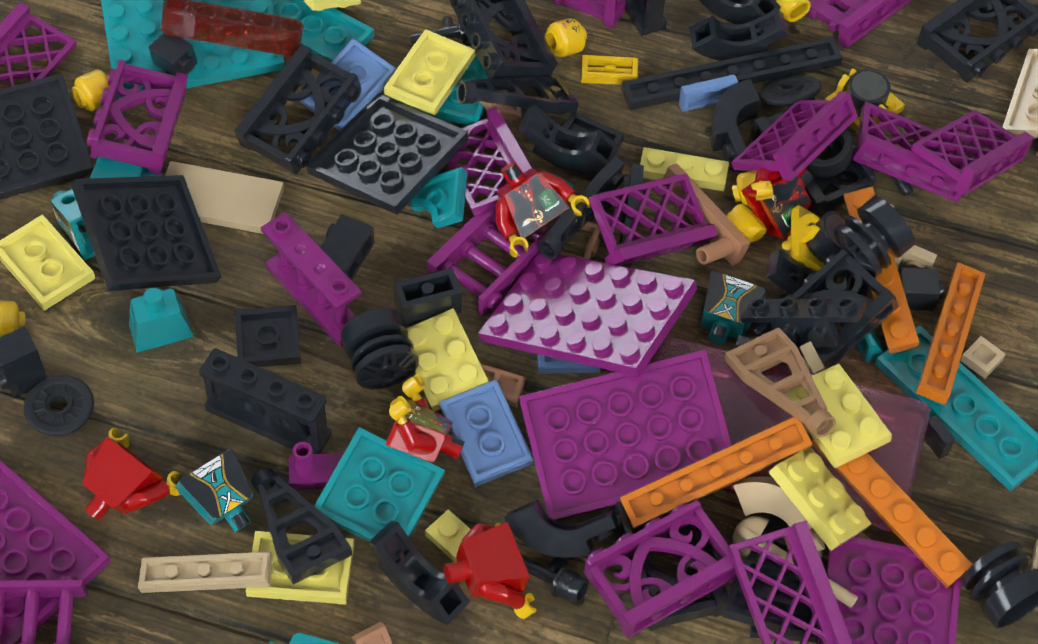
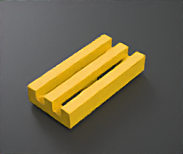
[581,55,638,85]

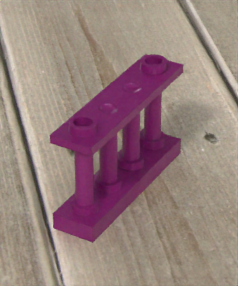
[427,207,556,317]
[260,212,362,347]
[0,576,88,644]

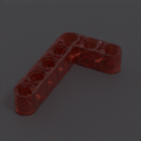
[160,0,304,56]

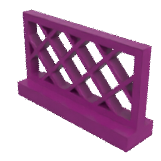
[0,2,77,87]
[731,92,858,181]
[852,101,968,202]
[447,107,532,215]
[911,110,1034,196]
[588,173,718,266]
[727,520,853,644]

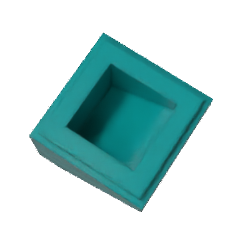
[857,330,885,362]

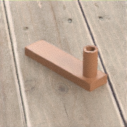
[663,163,751,266]

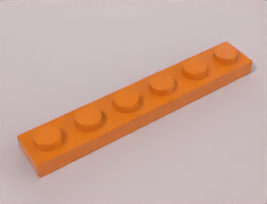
[844,186,920,354]
[915,262,986,405]
[620,417,813,529]
[811,439,973,588]

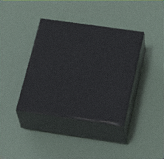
[921,416,955,459]

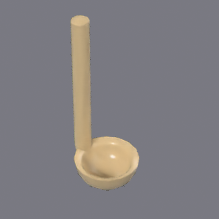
[732,516,858,608]

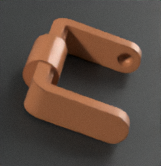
[560,222,601,260]

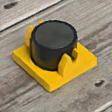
[825,68,905,134]
[791,205,845,272]

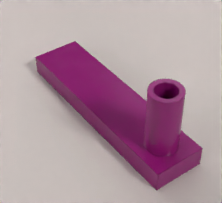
[289,442,344,489]

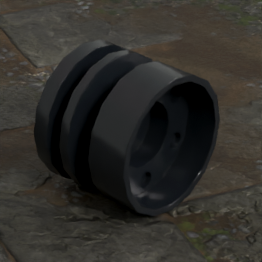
[833,195,916,278]
[341,308,419,390]
[961,541,1038,629]

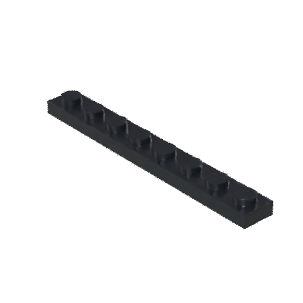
[621,37,843,110]

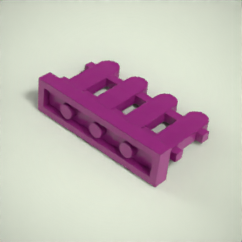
[807,0,912,48]

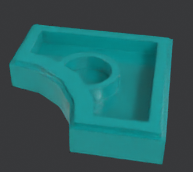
[410,167,467,228]

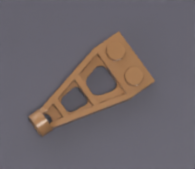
[725,328,836,438]

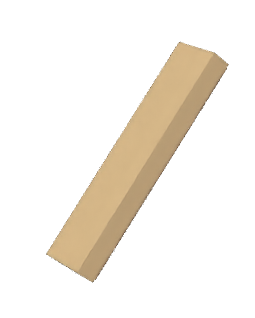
[138,551,273,593]

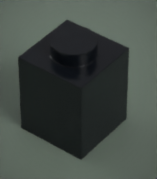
[148,29,198,76]
[899,268,944,311]

